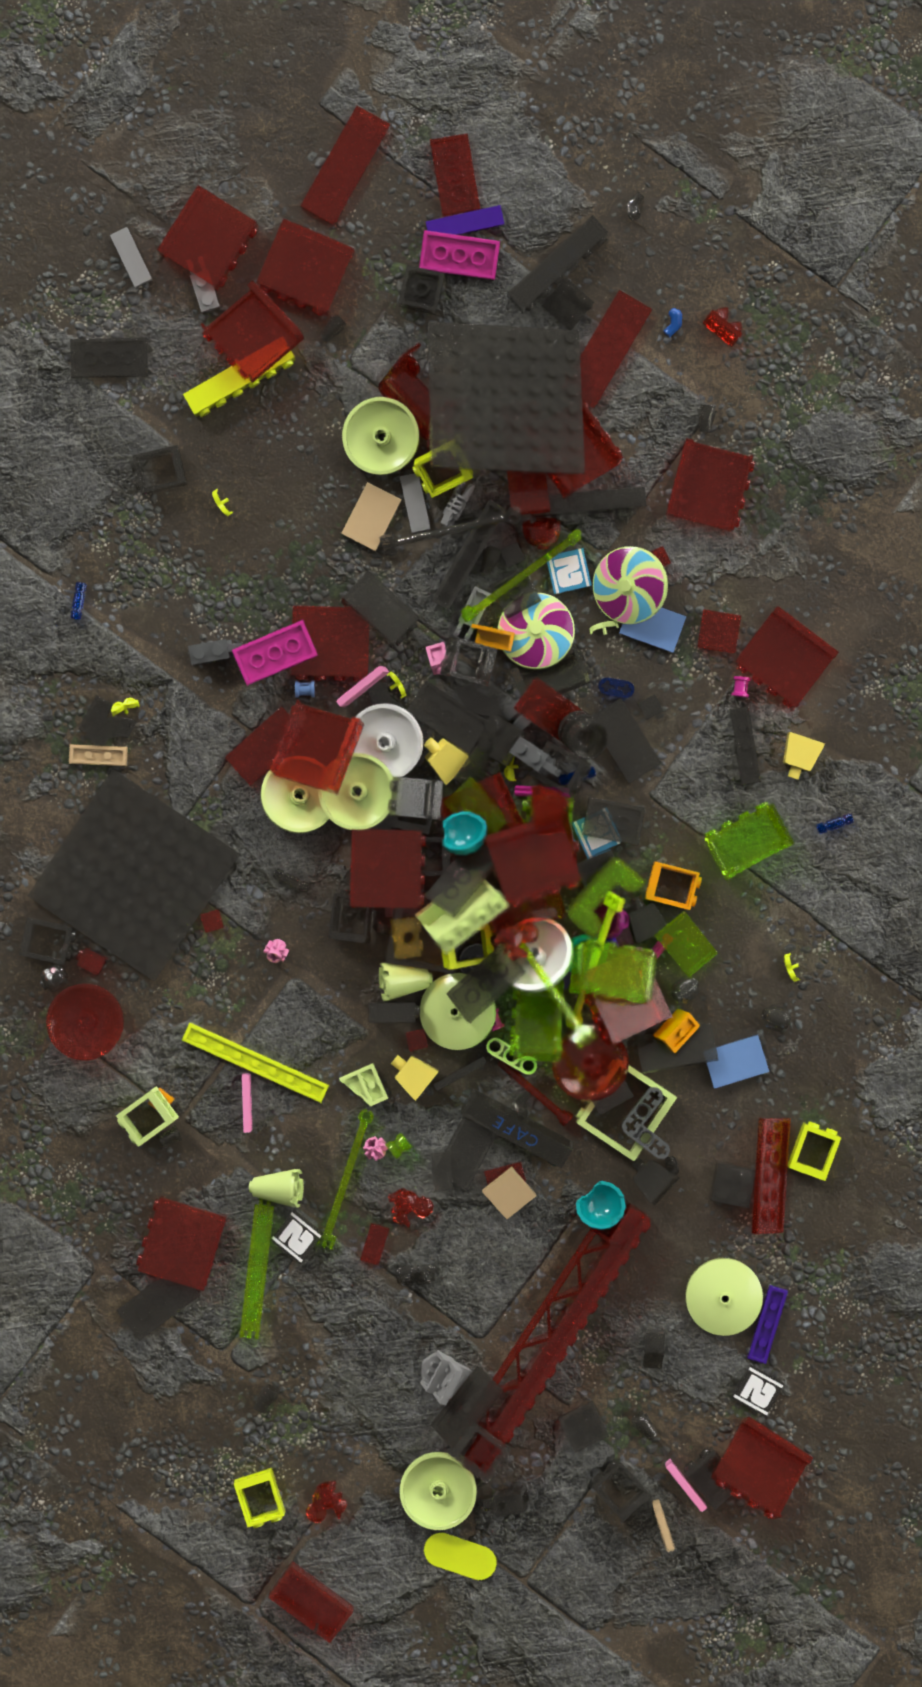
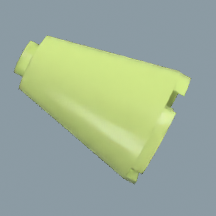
[379,963,433,1001]
[249,1169,304,1208]

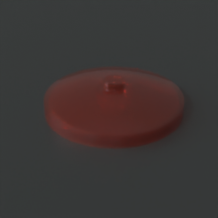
[46,983,124,1060]
[552,1025,629,1102]

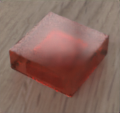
[200,909,224,933]
[405,1028,428,1051]

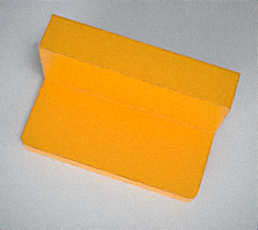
[471,624,515,651]
[653,1009,700,1053]

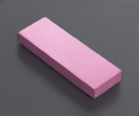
[336,666,389,707]
[242,1073,253,1132]
[665,1459,707,1512]

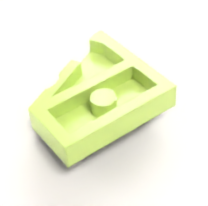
[339,1063,388,1106]

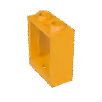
[645,861,702,910]

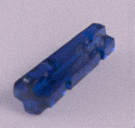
[70,582,87,620]
[559,767,596,785]
[816,813,854,834]

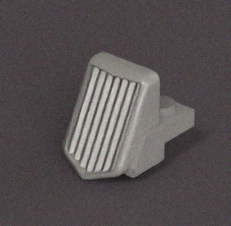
[420,1350,473,1405]

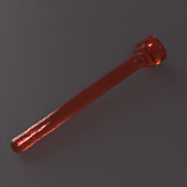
[498,1060,574,1127]

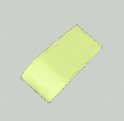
[486,1037,537,1075]

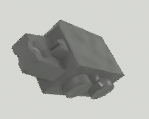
[188,639,243,666]
[510,736,562,777]

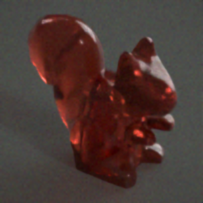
[494,922,539,961]
[388,1188,434,1227]
[306,1480,347,1523]

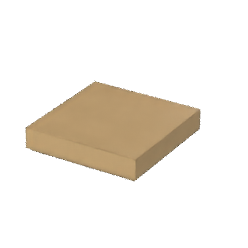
[482,1166,536,1219]

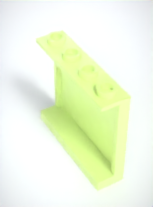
[415,868,508,954]

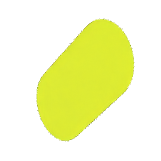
[424,1533,496,1580]

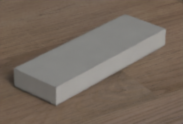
[110,227,152,288]
[400,473,431,533]

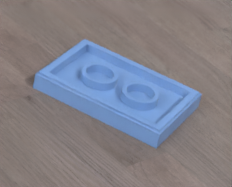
[619,608,686,653]
[703,1035,769,1089]

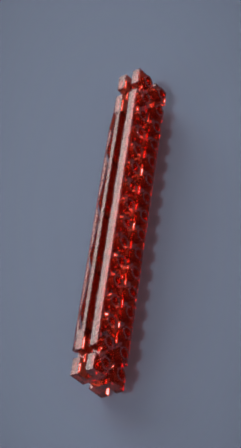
[462,1202,651,1479]

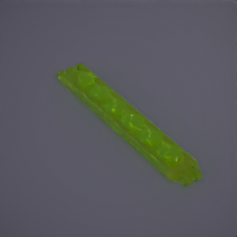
[240,1198,274,1340]

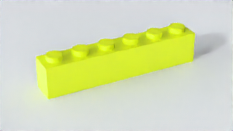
[183,337,295,417]

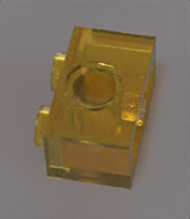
[391,917,423,959]

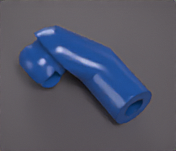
[663,308,682,338]

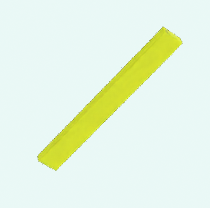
[182,1023,329,1103]

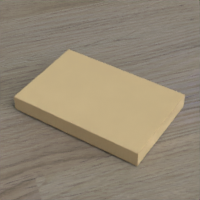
[341,482,402,551]
[652,1499,675,1551]

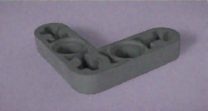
[622,1087,670,1159]

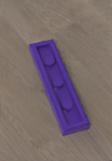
[426,205,505,235]
[747,1285,788,1364]

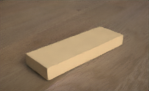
[69,744,128,766]

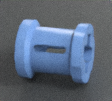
[295,680,315,698]

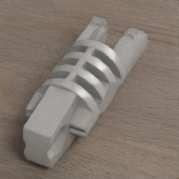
[441,482,475,528]

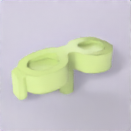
[589,621,619,635]

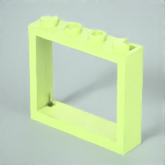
[575,1058,677,1161]

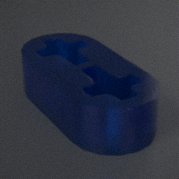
[598,678,634,698]

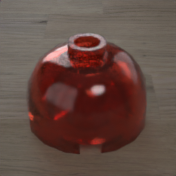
[522,517,561,550]

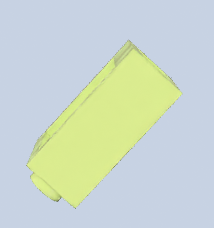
[116,1086,179,1147]

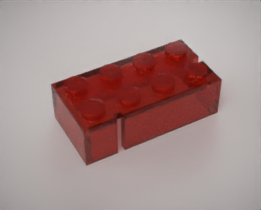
[268,1561,354,1643]

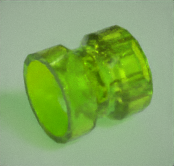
[386,1132,412,1159]

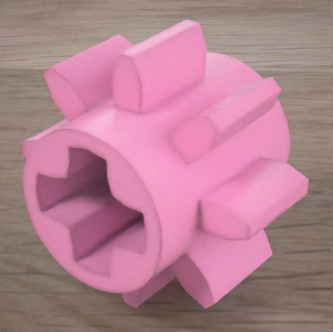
[264,939,289,963]
[363,1136,388,1161]

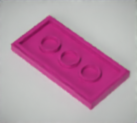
[419,230,500,280]
[232,620,318,686]

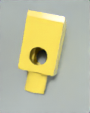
[783,732,825,780]
[424,738,471,785]
[391,1055,439,1101]

